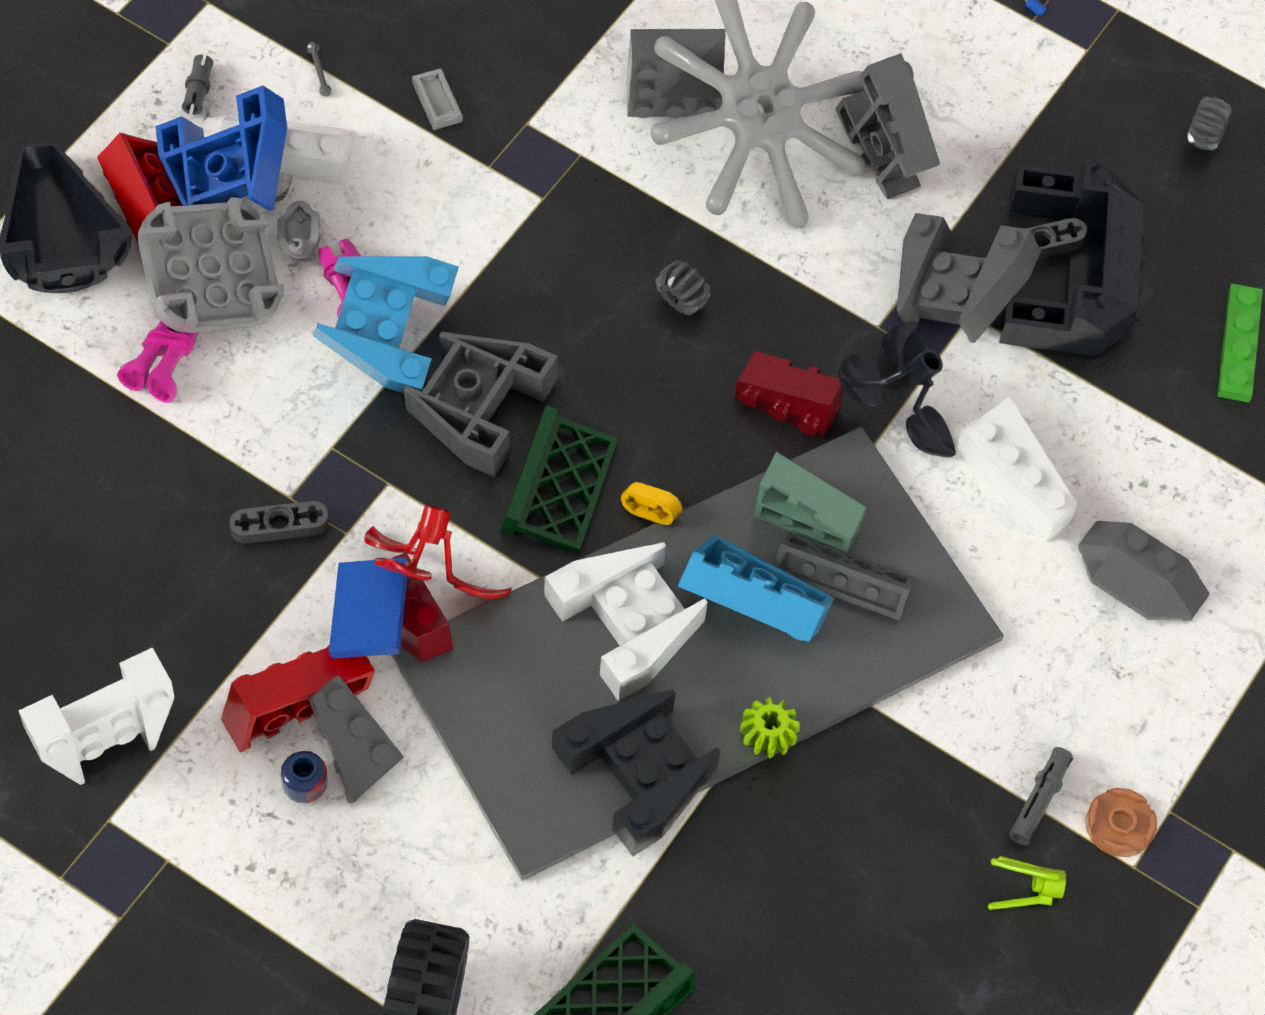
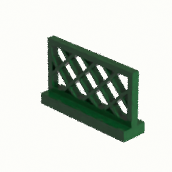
[500,405,618,554]
[534,923,697,1015]

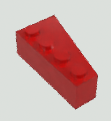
[221,645,375,753]

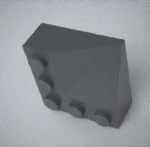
[626,29,726,118]

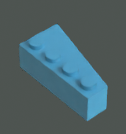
[678,534,835,642]

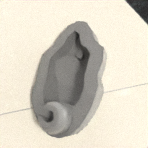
[277,200,321,260]

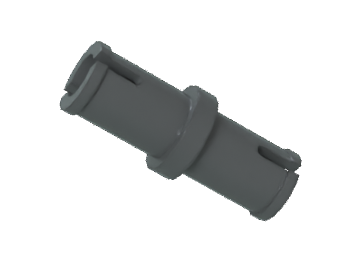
[182,54,214,115]

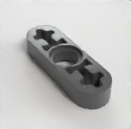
[1026,218,1087,259]
[229,501,329,544]

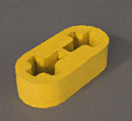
[621,482,682,525]

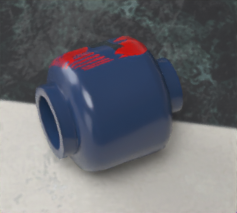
[280,751,328,803]

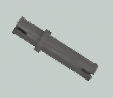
[1009,747,1074,846]

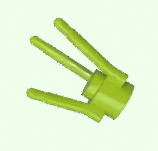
[988,856,1066,910]

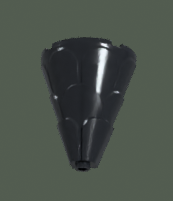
[0,141,132,293]

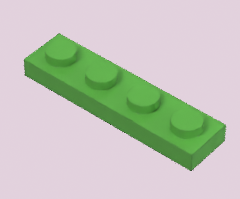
[1217,283,1263,402]

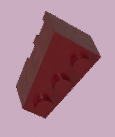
[735,351,844,439]
[390,552,453,663]

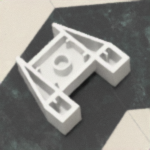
[544,542,708,701]
[19,647,175,785]

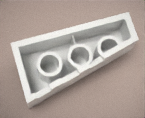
[956,396,1078,542]

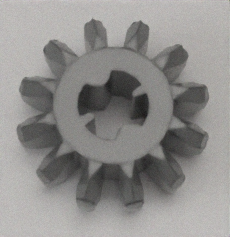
[1187,96,1232,151]
[655,260,711,316]

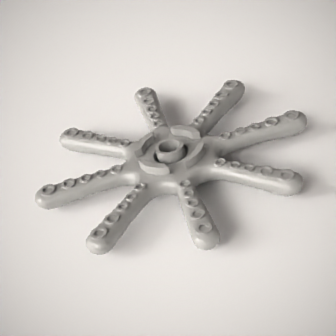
[650,0,866,228]

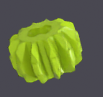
[740,696,800,759]

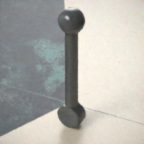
[307,42,331,97]

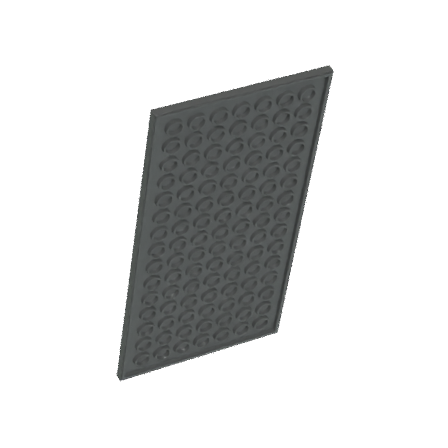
[391,426,1004,881]

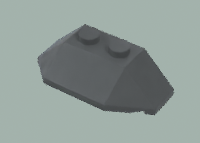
[1078,521,1210,621]

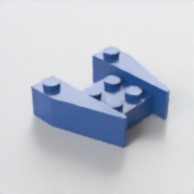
[155,85,287,211]

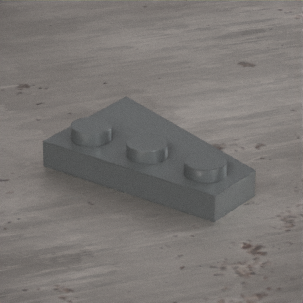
[309,675,404,803]

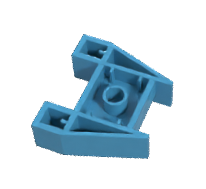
[313,256,459,393]

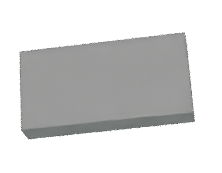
[412,68,463,130]

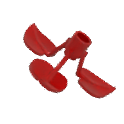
[364,505,512,599]

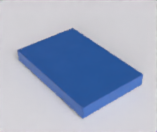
[329,558,408,659]

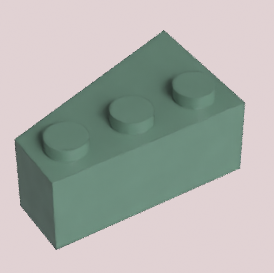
[754,452,866,553]

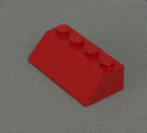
[97,133,183,248]

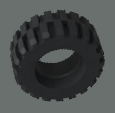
[382,919,470,1015]

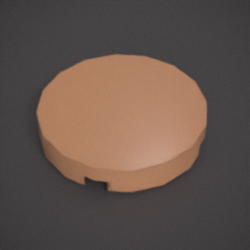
[1086,788,1157,857]

